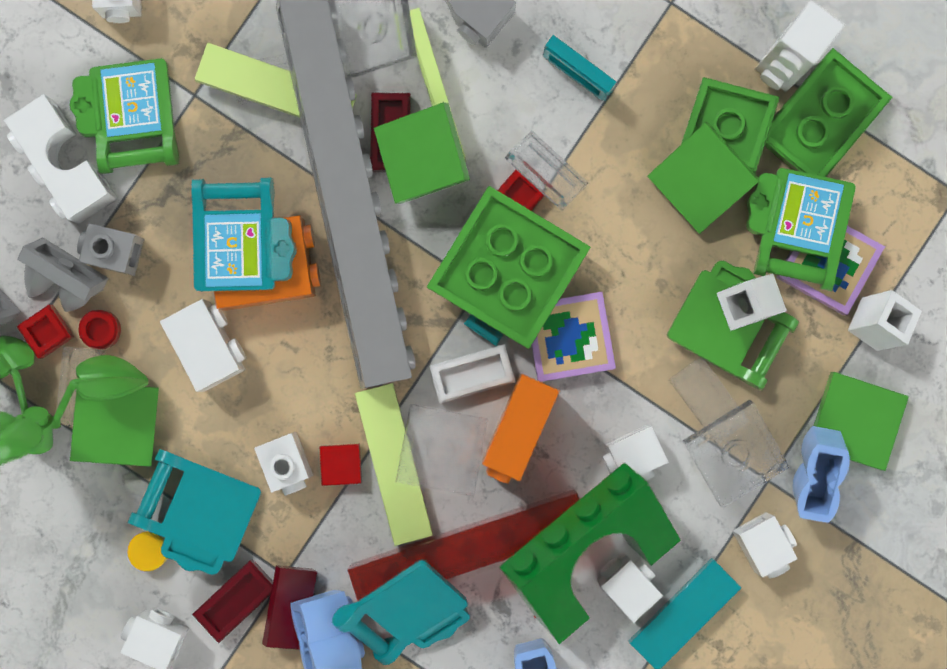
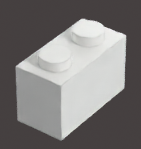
[160,299,246,392]

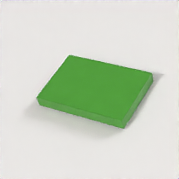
[765,48,893,177]

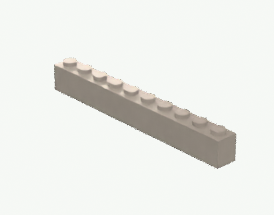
[276,0,415,389]

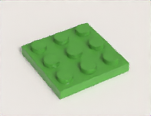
[427,186,591,350]

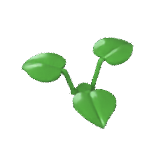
[0,335,149,466]

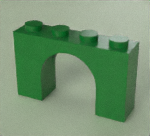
[499,462,681,645]

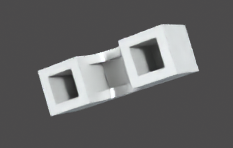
[755,0,844,92]
[4,94,118,224]

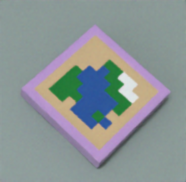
[776,226,885,315]
[531,292,616,382]

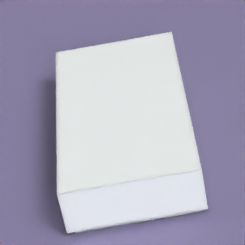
[429,344,515,404]

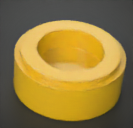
[127,531,168,571]

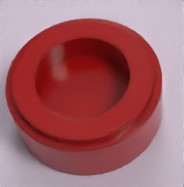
[78,310,121,349]

